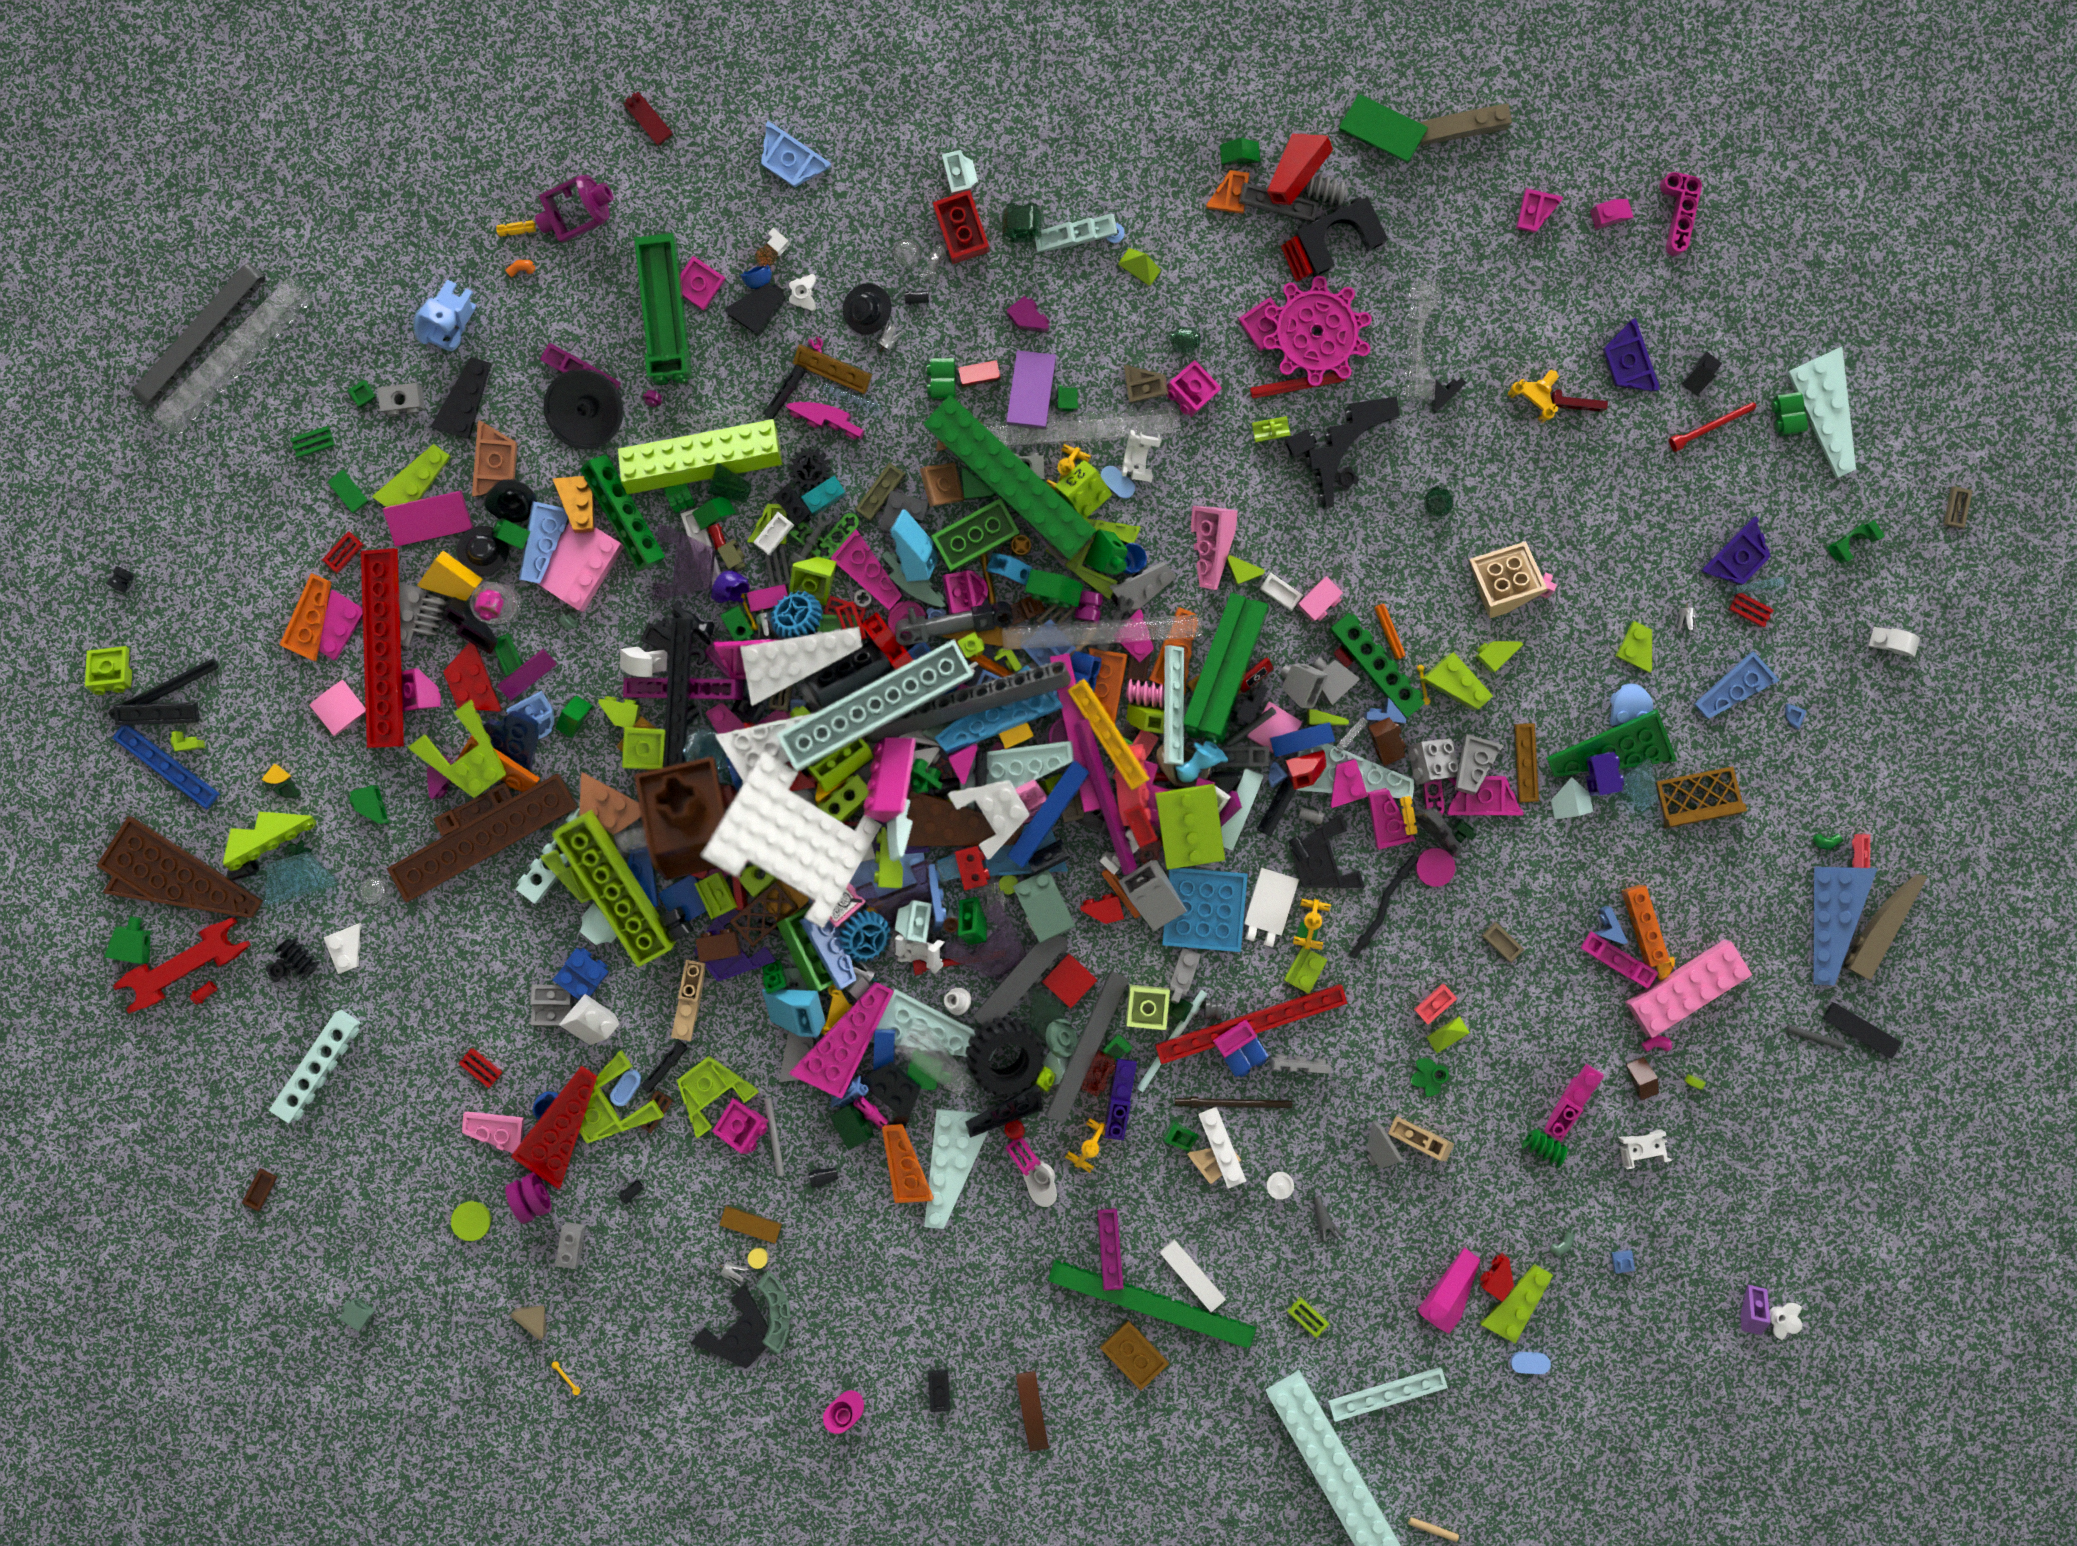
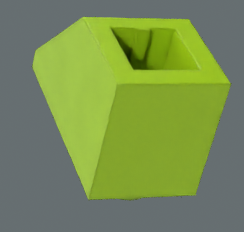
[598,696,641,727]
[1126,702,1164,734]

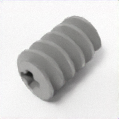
[1305,173,1349,207]
[411,593,448,636]

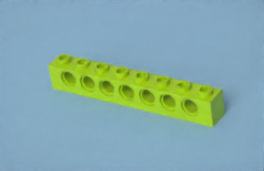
[738,775,868,898]

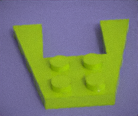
[1045,518,1141,600]
[408,700,507,798]
[579,1050,664,1143]

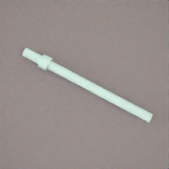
[1137,990,1207,1092]

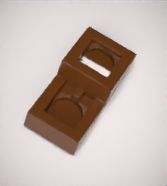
[1001,596,1045,627]

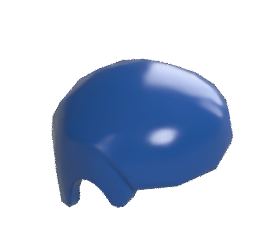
[740,265,772,289]
[1123,543,1147,575]
[532,1091,558,1120]

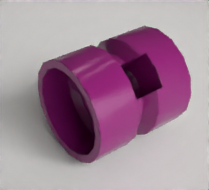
[1074,591,1104,622]

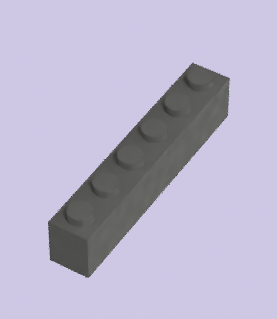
[973,935,1069,1025]

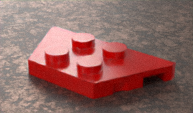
[443,642,503,712]

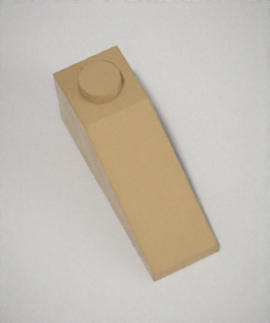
[1388,1116,1454,1161]

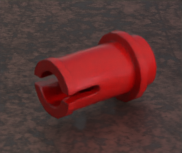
[707,524,726,550]
[190,981,218,1005]

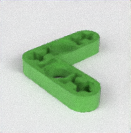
[789,513,860,560]

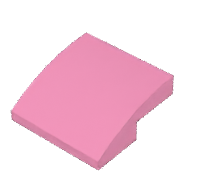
[309,680,366,736]
[1247,701,1302,758]
[1015,780,1048,825]

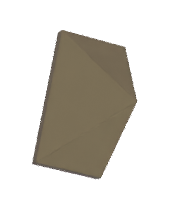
[510,1305,547,1341]

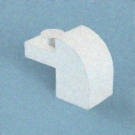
[1869,627,1920,657]
[620,646,667,677]

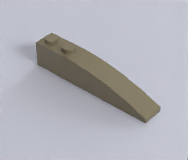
[1419,103,1512,146]
[1843,874,1927,980]

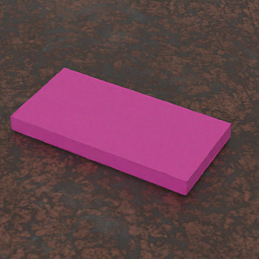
[383,491,473,547]

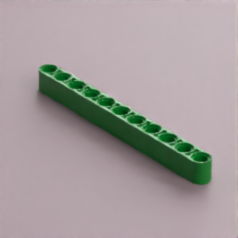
[1048,1260,1257,1348]

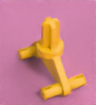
[1508,370,1559,423]
[1046,443,1091,495]
[1293,898,1331,950]
[821,984,852,1035]
[1065,1117,1111,1173]

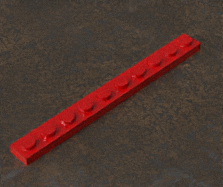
[1155,984,1348,1065]

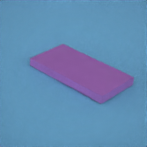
[1007,350,1056,429]

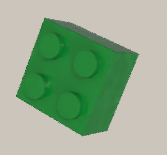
[1025,569,1084,609]

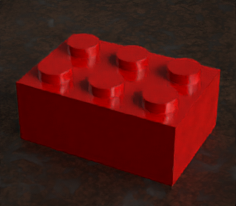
[933,190,990,265]

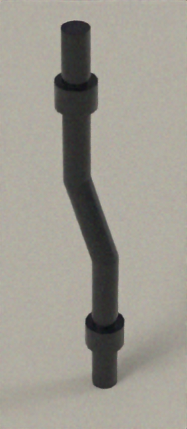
[1349,855,1418,959]

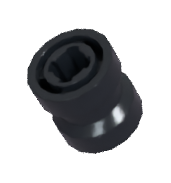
[106,566,135,593]

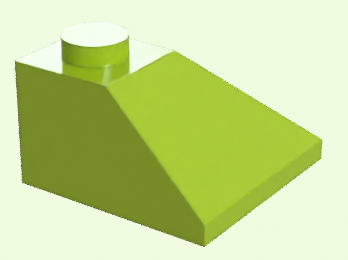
[788,557,837,606]

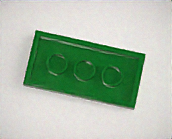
[1339,94,1428,163]

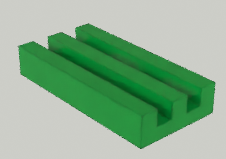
[290,426,336,458]

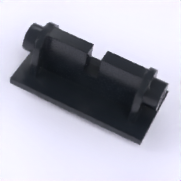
[774,484,811,526]

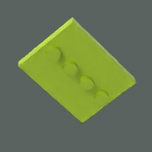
[1155,784,1225,870]

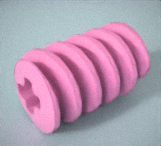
[1126,679,1165,709]

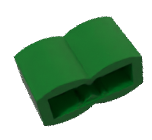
[927,358,956,401]
[1771,392,1808,437]

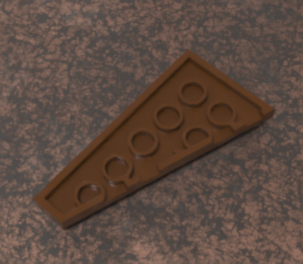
[906,789,1024,846]

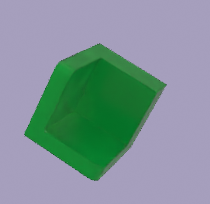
[1058,385,1078,412]
[1102,1032,1133,1062]

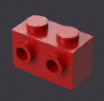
[955,845,991,890]

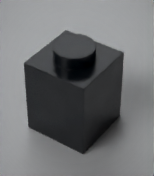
[1284,429,1317,459]

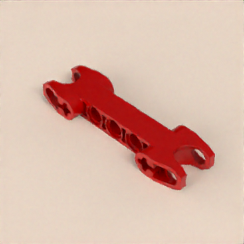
[113,917,251,1014]

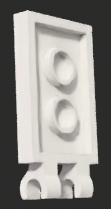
[1243,868,1299,947]

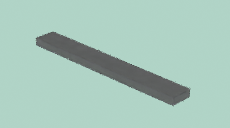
[1045,971,1129,1124]

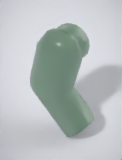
[1550,1231,1575,1256]

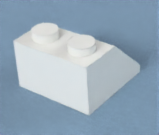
[559,994,620,1045]

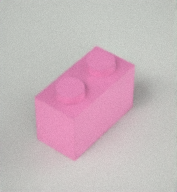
[1296,576,1343,622]

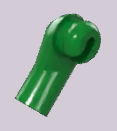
[1813,833,1844,850]

